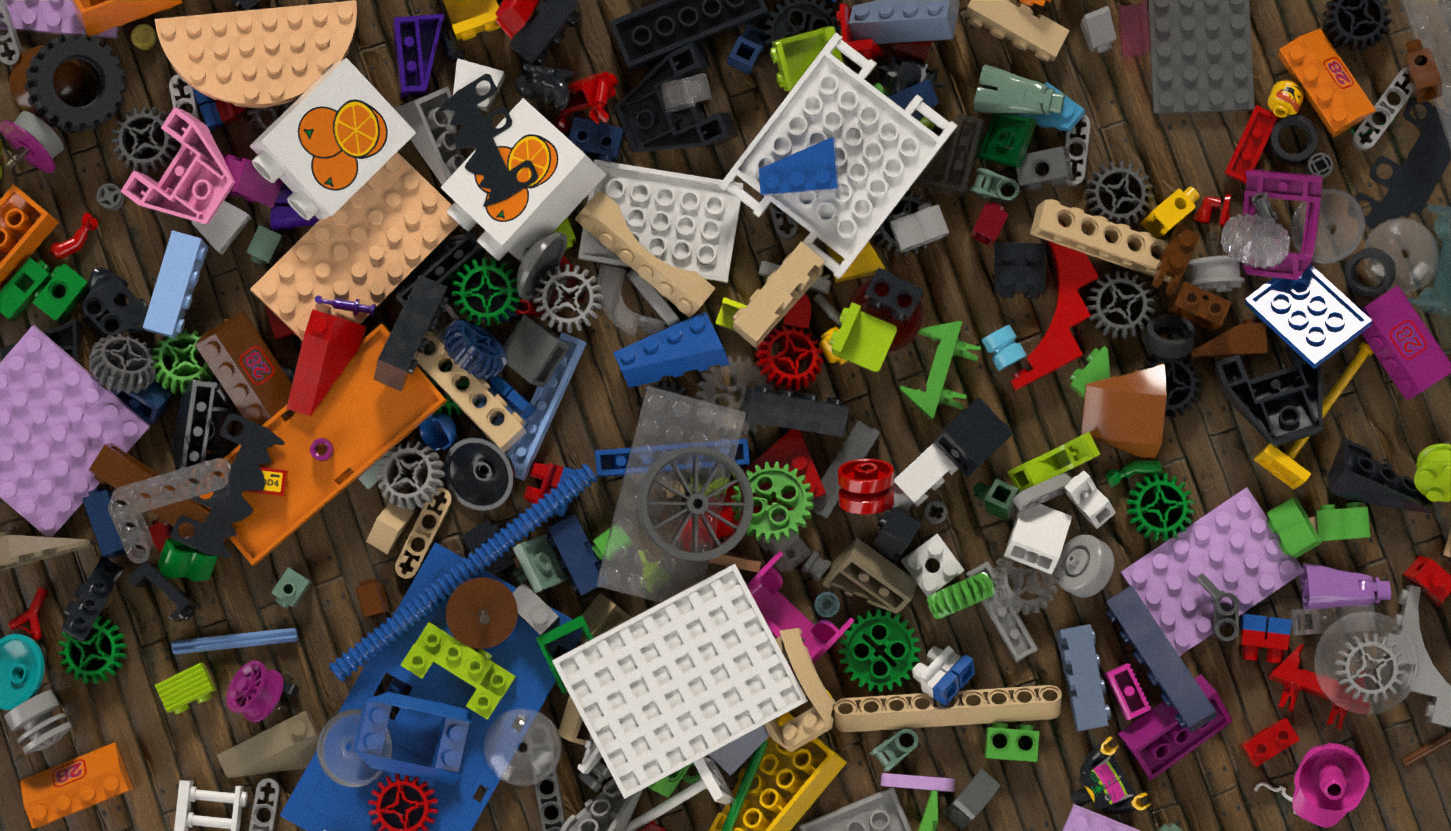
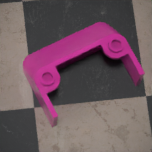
[747,551,854,675]

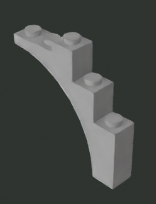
[1377,585,1451,728]

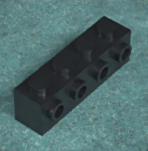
[741,385,849,437]

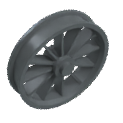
[637,447,753,561]

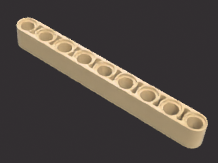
[834,685,1062,732]

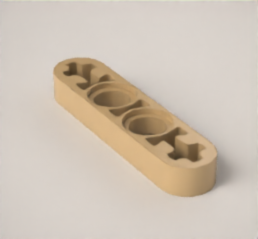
[395,487,452,579]

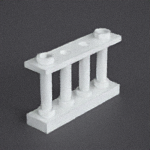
[174,780,248,831]

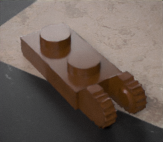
[1152,224,1200,296]

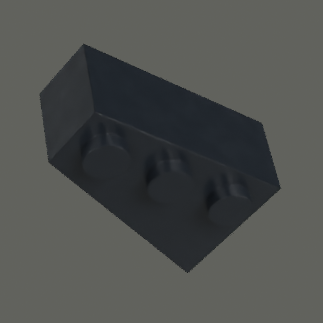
[1,319,84,368]

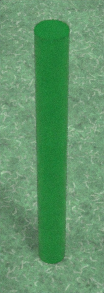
[721,740,769,831]

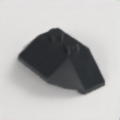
[395,231,486,307]
[172,380,234,481]

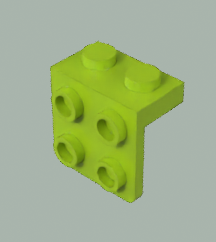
[829,302,897,372]

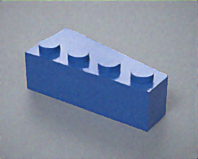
[613,311,730,388]

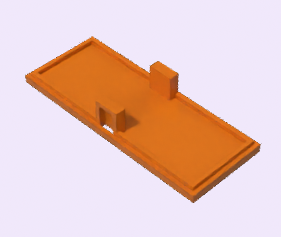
[189,323,447,566]

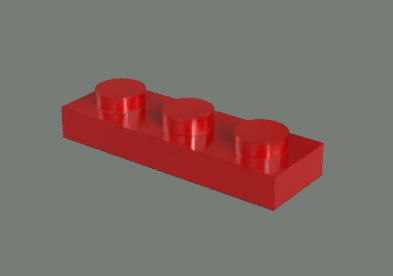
[1224,105,1278,184]

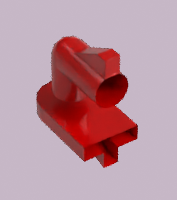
[1192,194,1232,228]

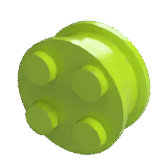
[1414,441,1451,502]

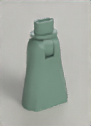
[974,65,1065,115]

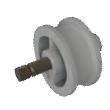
[1187,231,1245,292]

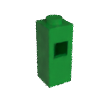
[0,257,51,322]

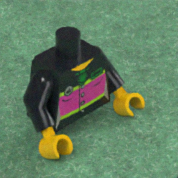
[1070,737,1151,814]

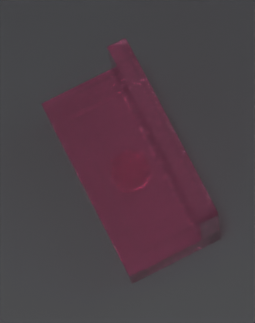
[1118,1,1150,57]

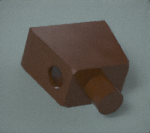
[1405,39,1442,104]

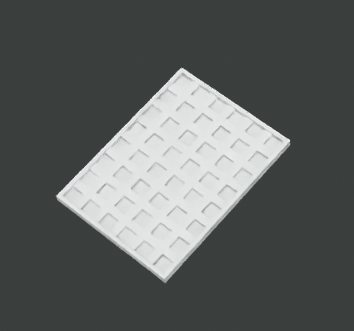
[552,564,808,799]

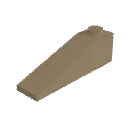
[0,532,95,571]

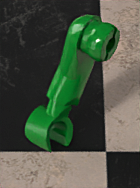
[1106,459,1163,488]

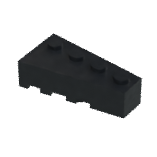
[374,275,449,392]

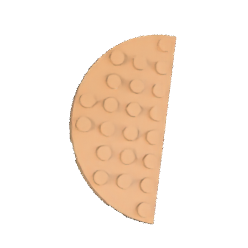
[155,0,357,108]

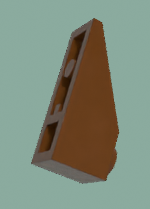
[1188,319,1268,359]

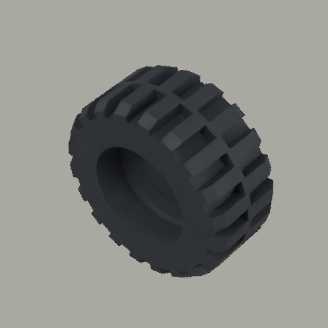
[25,34,127,133]

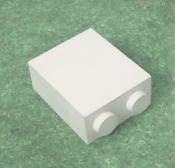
[1004,504,1072,574]

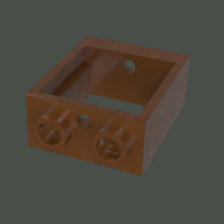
[1167,282,1232,332]

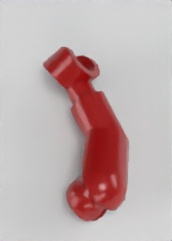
[49,212,98,259]

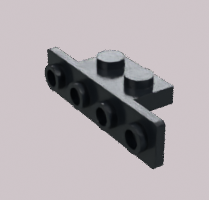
[61,557,123,642]

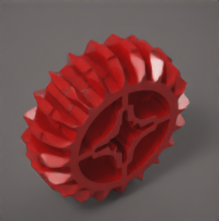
[755,324,823,392]
[368,773,438,831]

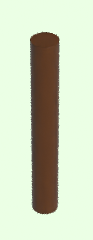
[1400,731,1451,768]

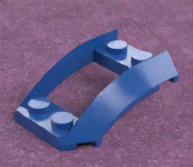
[353,691,473,785]

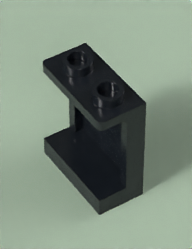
[932,397,1014,477]
[127,561,198,622]

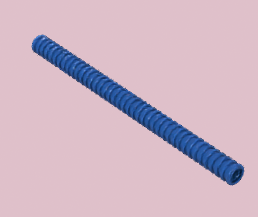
[329,463,598,682]

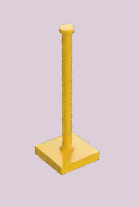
[1253,342,1374,490]

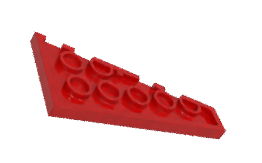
[676,429,826,552]

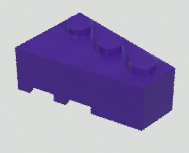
[392,14,444,98]

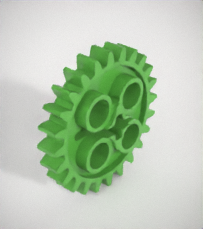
[731,461,814,544]

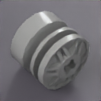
[4,690,73,755]

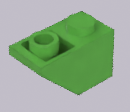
[1069,346,1110,399]

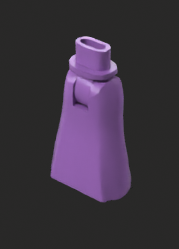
[1300,562,1391,610]

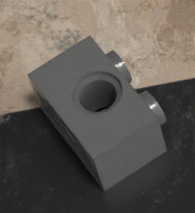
[1016,146,1073,191]

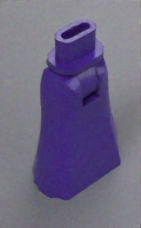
[270,184,319,231]

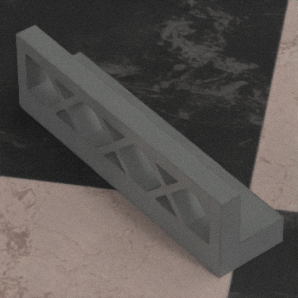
[811,420,880,520]

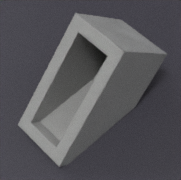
[1079,6,1117,53]
[512,583,560,635]

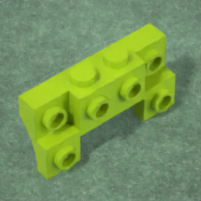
[401,622,516,720]

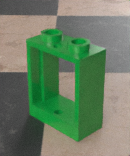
[536,615,594,695]

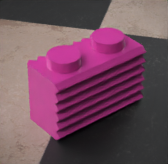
[1104,663,1151,720]

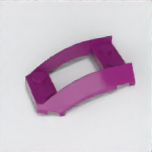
[1236,169,1323,280]

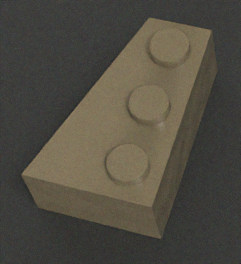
[822,538,918,614]

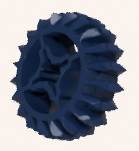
[442,319,508,380]

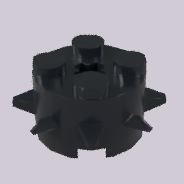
[878,56,945,95]

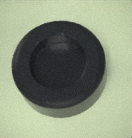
[282,680,300,698]

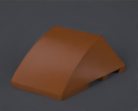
[1080,363,1167,460]

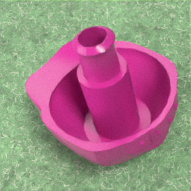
[1292,743,1370,827]

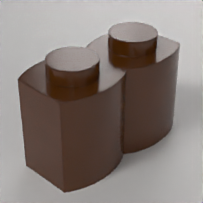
[355,578,391,619]

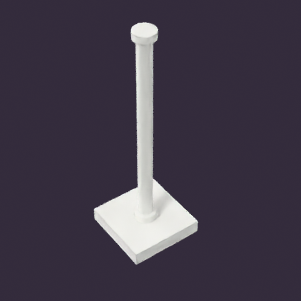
[626,755,734,831]

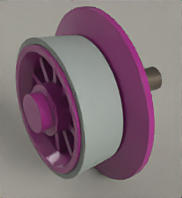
[0,111,64,173]

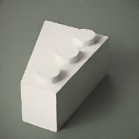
[892,443,959,513]

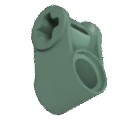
[969,168,1019,205]
[870,728,918,773]

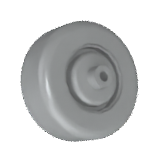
[1054,534,1114,598]

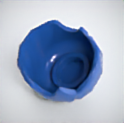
[419,412,457,451]

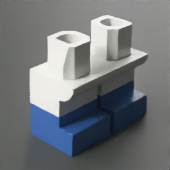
[912,646,975,706]

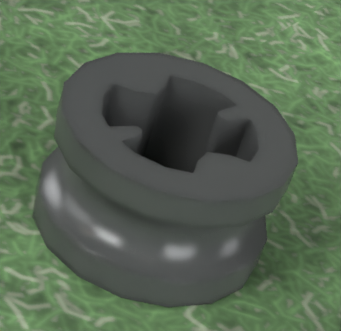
[924,501,947,524]

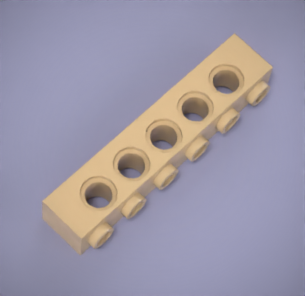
[1030,199,1171,282]
[416,329,526,453]

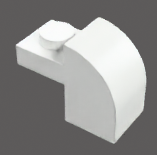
[1065,471,1116,529]

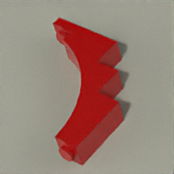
[1009,224,1099,392]

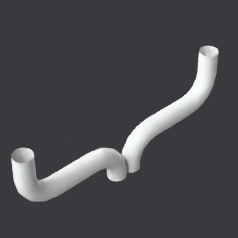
[1254,782,1296,814]

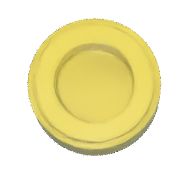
[131,24,157,50]

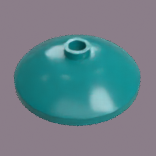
[0,634,44,711]

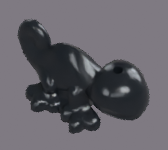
[515,64,575,111]

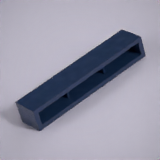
[1105,585,1217,733]

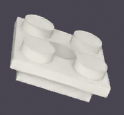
[900,533,965,598]

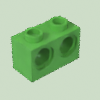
[984,723,1039,762]

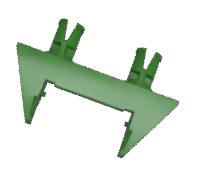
[899,321,981,420]

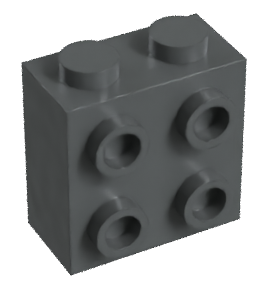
[501,315,571,388]

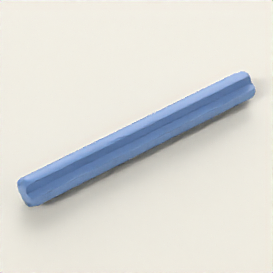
[171,628,298,654]

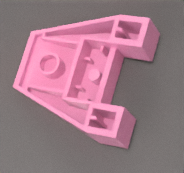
[120,107,236,225]

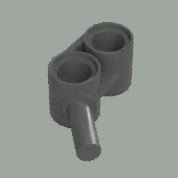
[1196,573,1239,642]

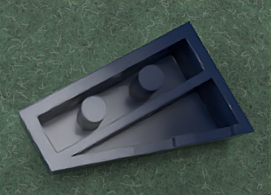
[547,514,610,597]

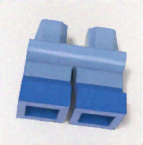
[477,375,537,426]

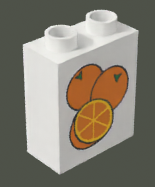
[250,58,416,220]
[440,98,606,262]

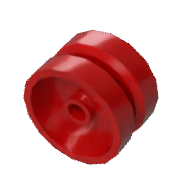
[838,459,895,514]

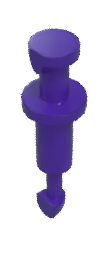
[315,295,376,317]

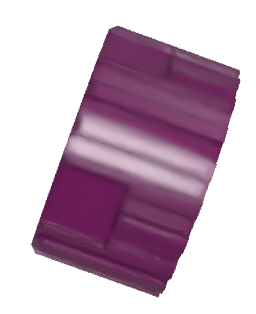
[310,438,334,462]

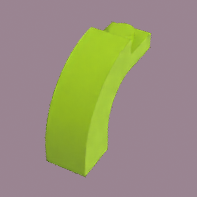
[1008,432,1100,493]

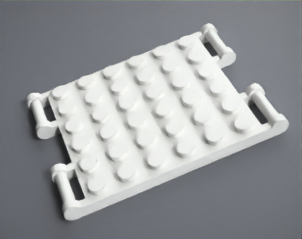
[719,33,958,279]

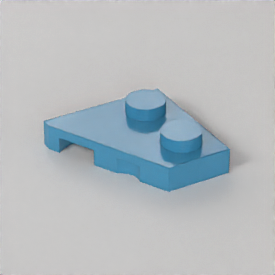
[1018,81,1086,132]

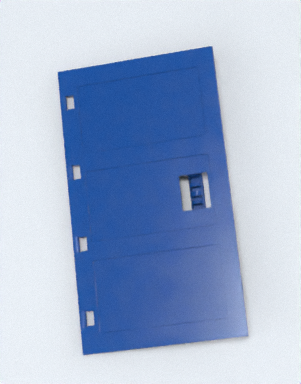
[279,542,583,831]

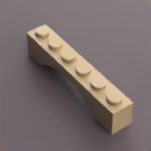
[575,189,715,318]

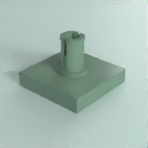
[513,534,569,594]

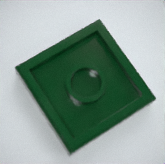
[977,113,1037,168]

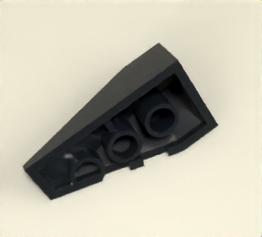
[1328,438,1433,514]

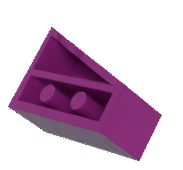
[222,154,283,208]

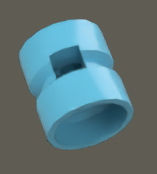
[981,325,1027,371]

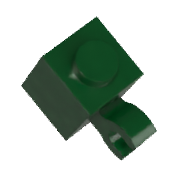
[973,479,1019,522]

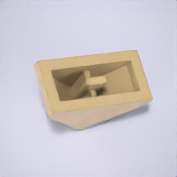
[366,502,414,555]

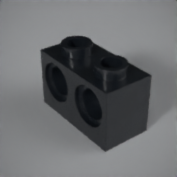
[865,268,924,322]

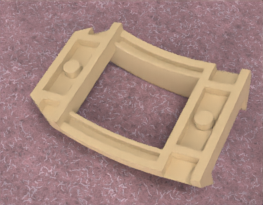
[764,628,836,752]

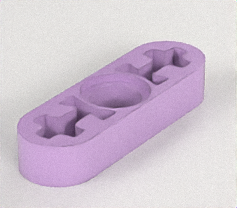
[881,773,955,792]

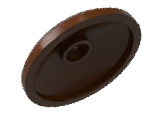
[9,45,85,120]

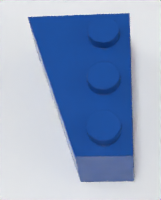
[759,137,840,196]

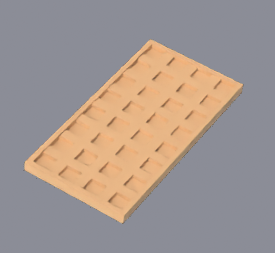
[250,152,460,341]

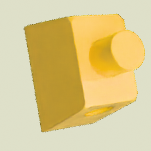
[1141,186,1200,239]

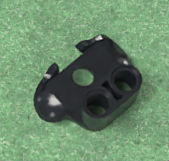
[81,267,149,338]

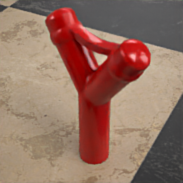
[8,587,48,640]

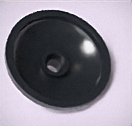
[443,436,515,511]

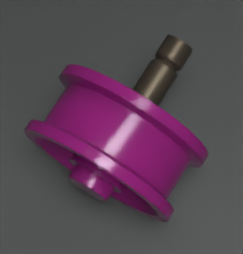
[226,660,289,722]

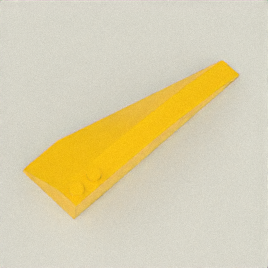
[709,712,847,831]

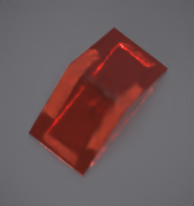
[889,40,933,63]

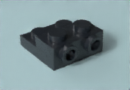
[993,242,1046,299]

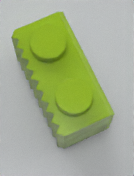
[155,663,217,715]

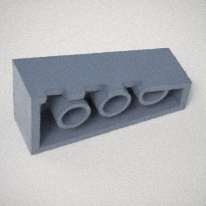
[849,0,960,44]
[1056,624,1111,731]

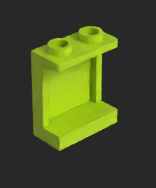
[770,26,843,92]

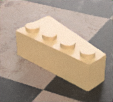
[964,0,1070,62]
[732,241,825,348]

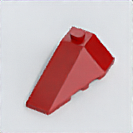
[286,309,367,416]

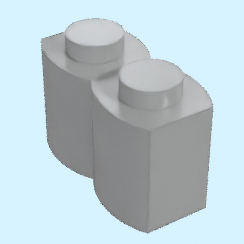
[890,203,949,253]

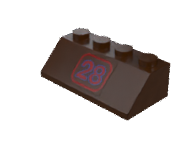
[195,312,292,424]

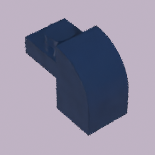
[727,24,768,75]

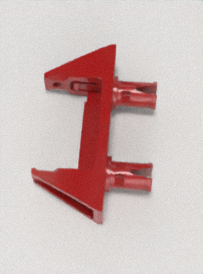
[1267,644,1369,729]

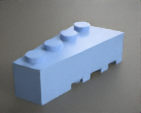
[143,230,209,339]

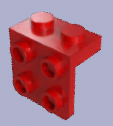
[836,3,884,63]

